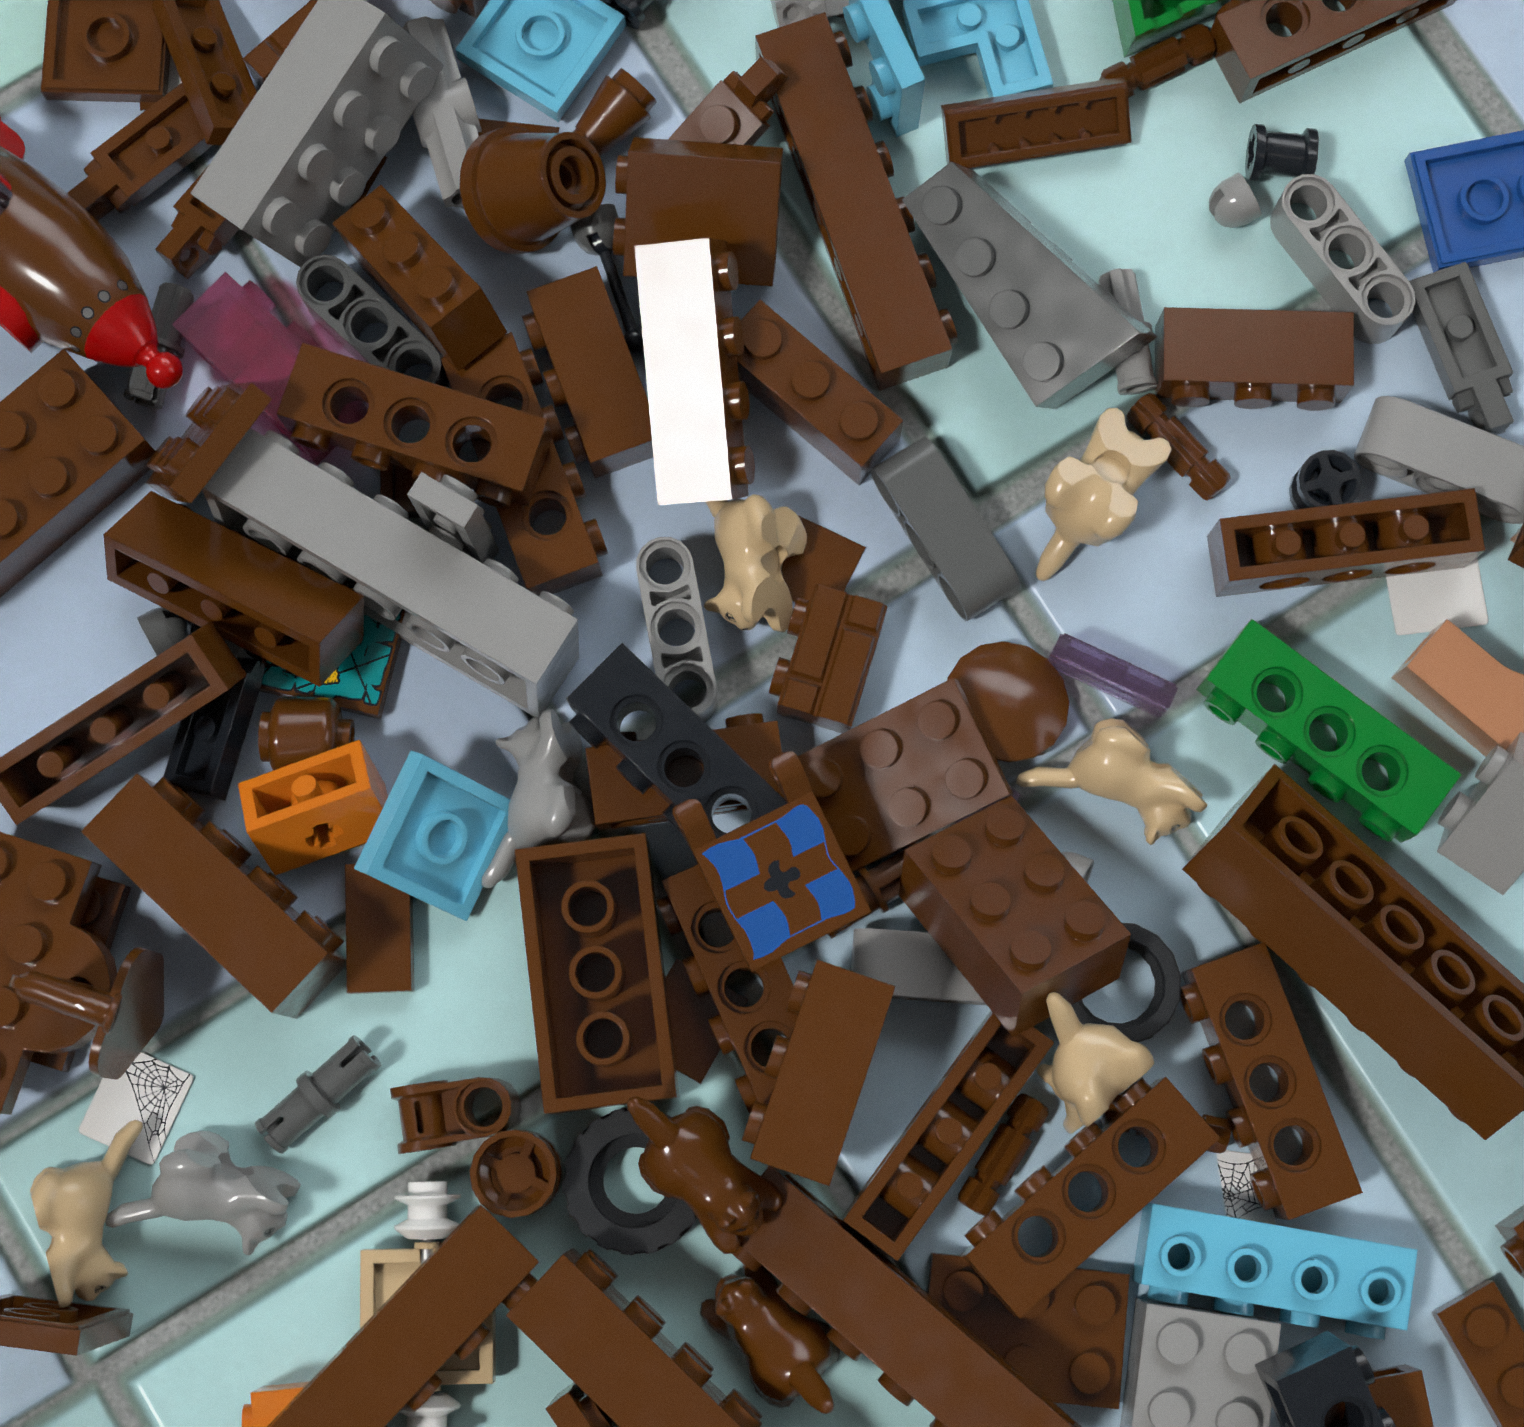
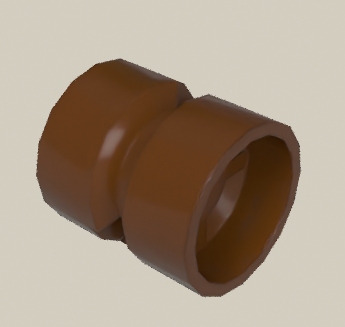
[470,1129,564,1218]

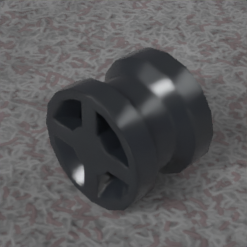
[1289,450,1362,510]

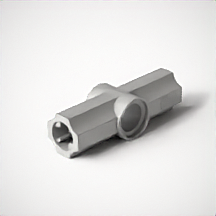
[402,16,482,209]

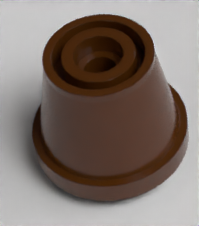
[460,126,606,254]

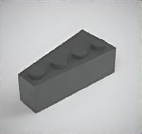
[902,162,1158,409]

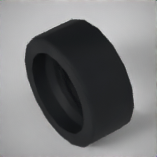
[1072,923,1181,1042]

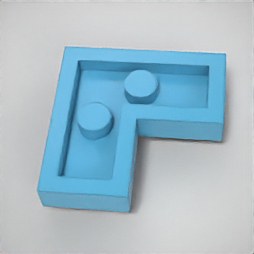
[843,0,925,138]
[901,0,1053,98]

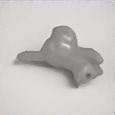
[481,709,596,888]
[105,1131,301,1255]

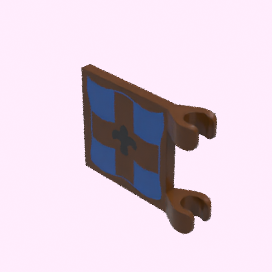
[672,751,871,972]

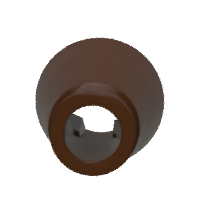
[573,68,657,157]

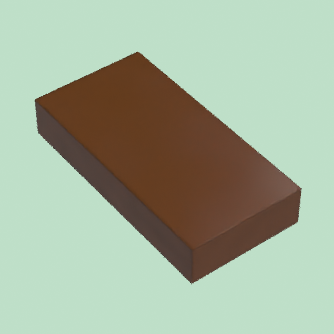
[345,864,414,994]

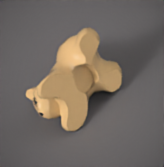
[1036,408,1172,581]
[704,494,807,632]
[1016,718,1208,845]
[1037,992,1154,1134]
[30,1120,143,1308]

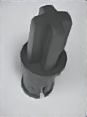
[123,282,194,409]

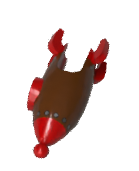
[0,117,183,389]

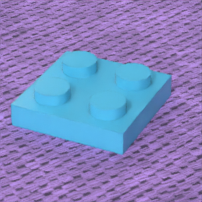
[455,0,626,122]
[354,750,511,921]

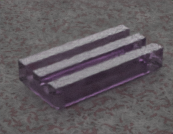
[1047,633,1178,718]

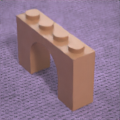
[1391,526,1524,757]

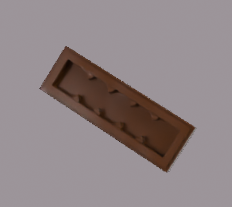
[941,77,1131,168]

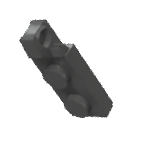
[1409,262,1514,435]

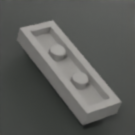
[407,472,499,563]

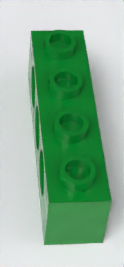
[1196,619,1462,843]

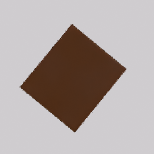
[781,515,866,603]
[665,958,748,1084]

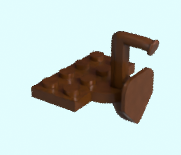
[0,832,164,1115]

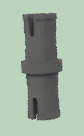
[255,1035,381,1154]

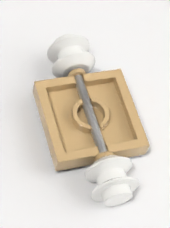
[360,1181,496,1427]

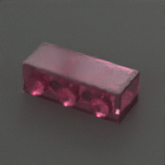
[172,272,368,466]

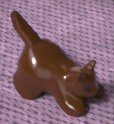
[627,1096,783,1254]
[700,1265,840,1414]

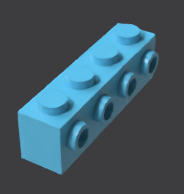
[1132,1203,1418,1340]

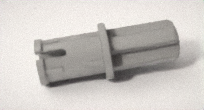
[1099,268,1157,395]

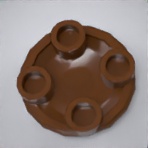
[947,641,1070,762]

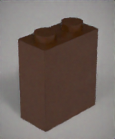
[613,137,783,287]

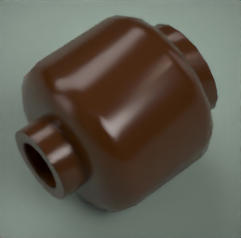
[258,696,355,770]

